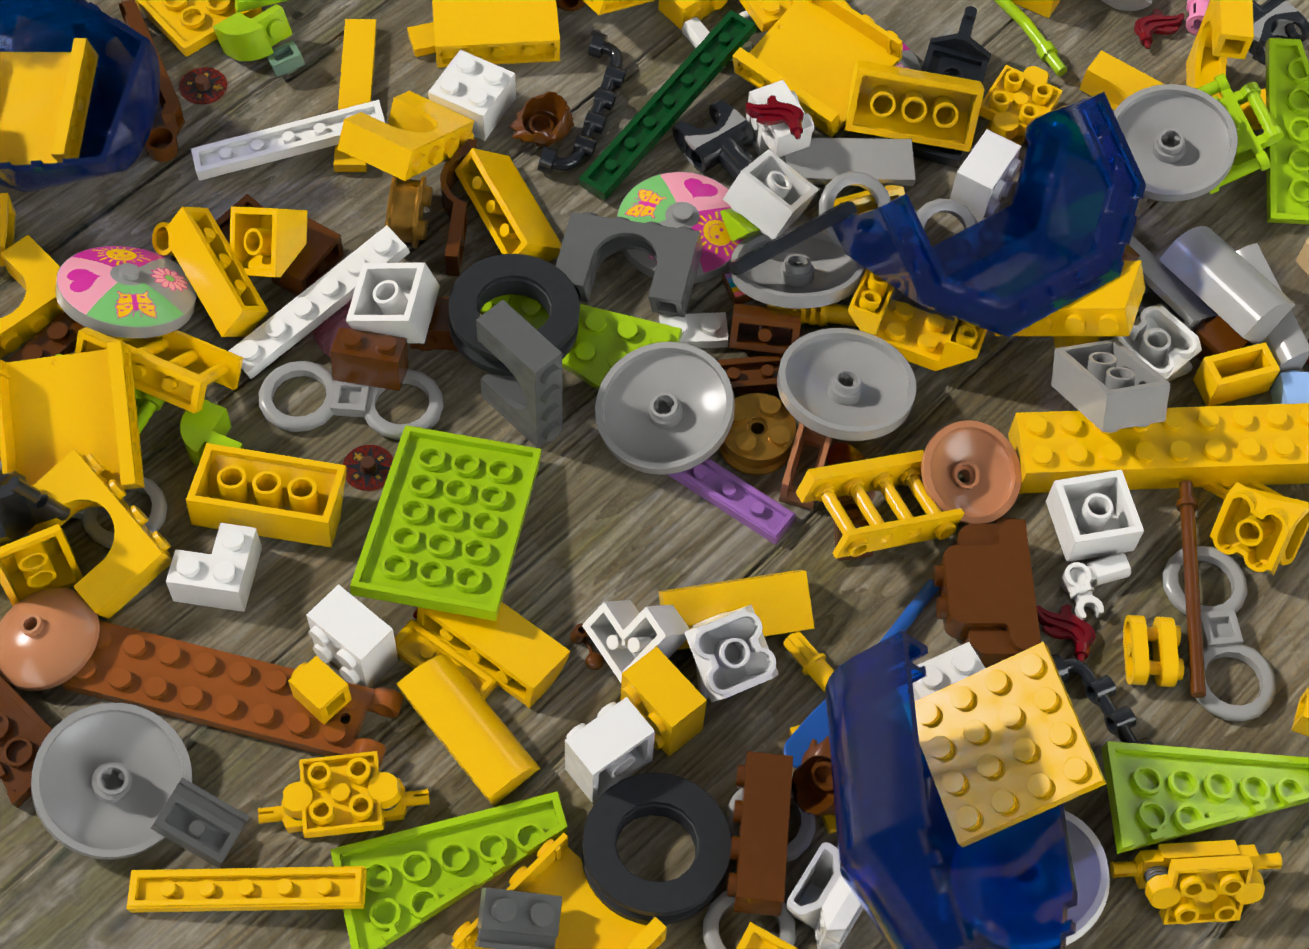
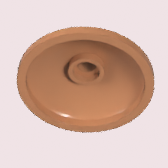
[921,420,1021,525]
[0,588,100,691]

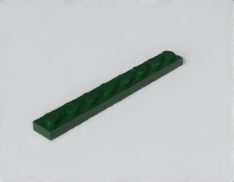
[579,10,756,201]

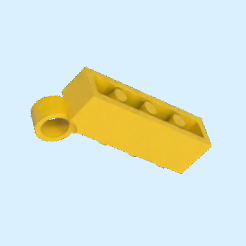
[152,207,268,337]

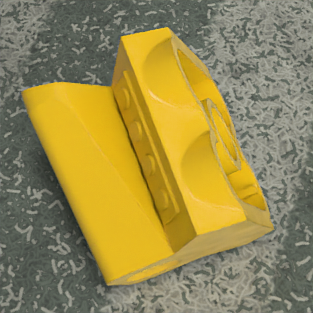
[1209,482,1309,576]

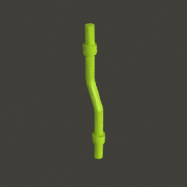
[994,0,1067,77]

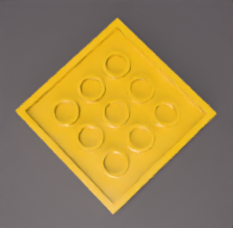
[905,642,1107,847]

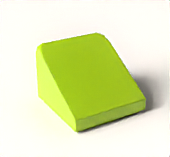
[720,208,761,242]

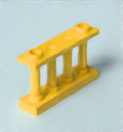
[75,327,243,414]
[796,450,965,558]

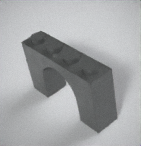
[556,212,703,317]
[476,300,563,448]

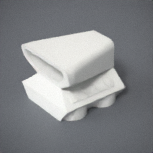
[1112,306,1202,382]
[684,604,779,702]
[787,842,877,949]

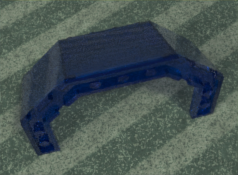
[832,92,1146,337]

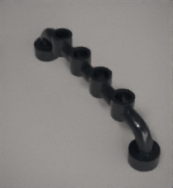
[538,31,626,174]
[1051,654,1161,846]

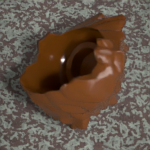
[508,91,575,147]
[792,736,855,817]

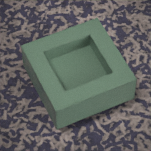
[267,40,306,77]

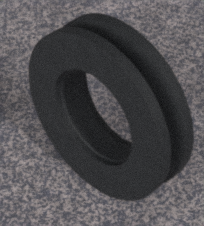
[449,254,580,376]
[581,773,731,925]

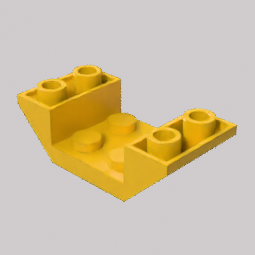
[848,268,991,371]

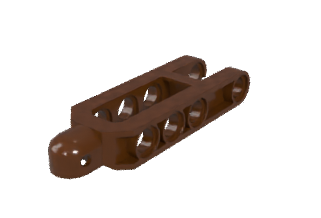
[73,0,185,163]

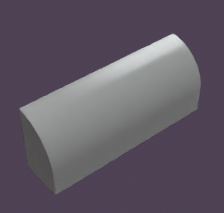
[782,138,916,187]
[1159,226,1295,344]
[1114,229,1217,331]
[1236,243,1309,385]

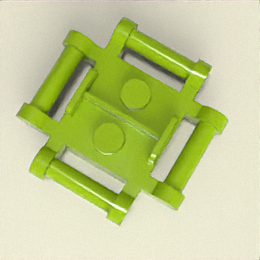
[1197,73,1285,195]

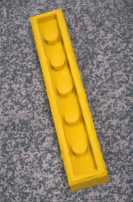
[333,19,377,172]
[126,866,367,913]

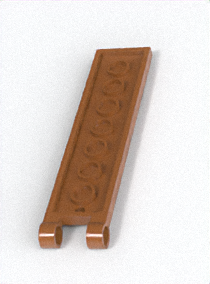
[62,621,404,768]

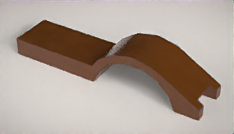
[440,139,477,276]

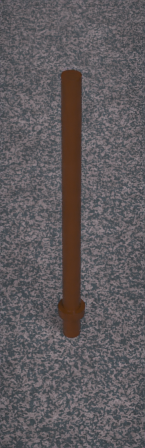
[1176,480,1206,698]

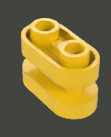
[1123,615,1184,687]

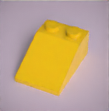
[0,524,83,606]

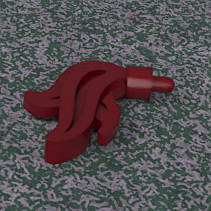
[1134,9,1185,49]
[746,95,804,140]
[1037,604,1096,662]

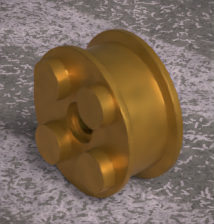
[385,176,433,249]
[719,393,796,476]

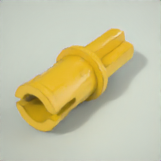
[783,631,845,697]

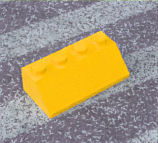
[845,60,985,152]
[186,443,347,548]

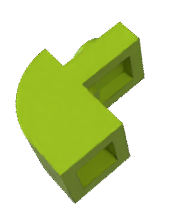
[213,4,293,61]
[180,399,244,467]

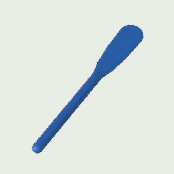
[783,579,940,768]

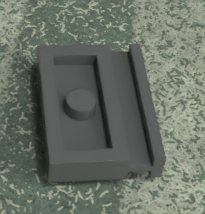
[150,777,249,868]
[475,888,562,949]

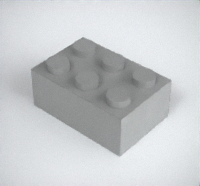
[1051,339,1171,433]

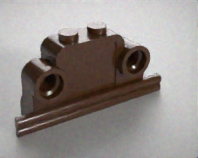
[933,518,1041,668]

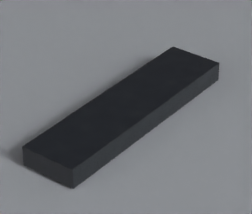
[728,201,858,276]

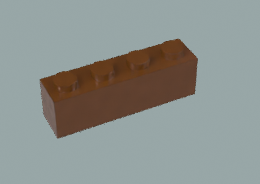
[727,751,793,916]

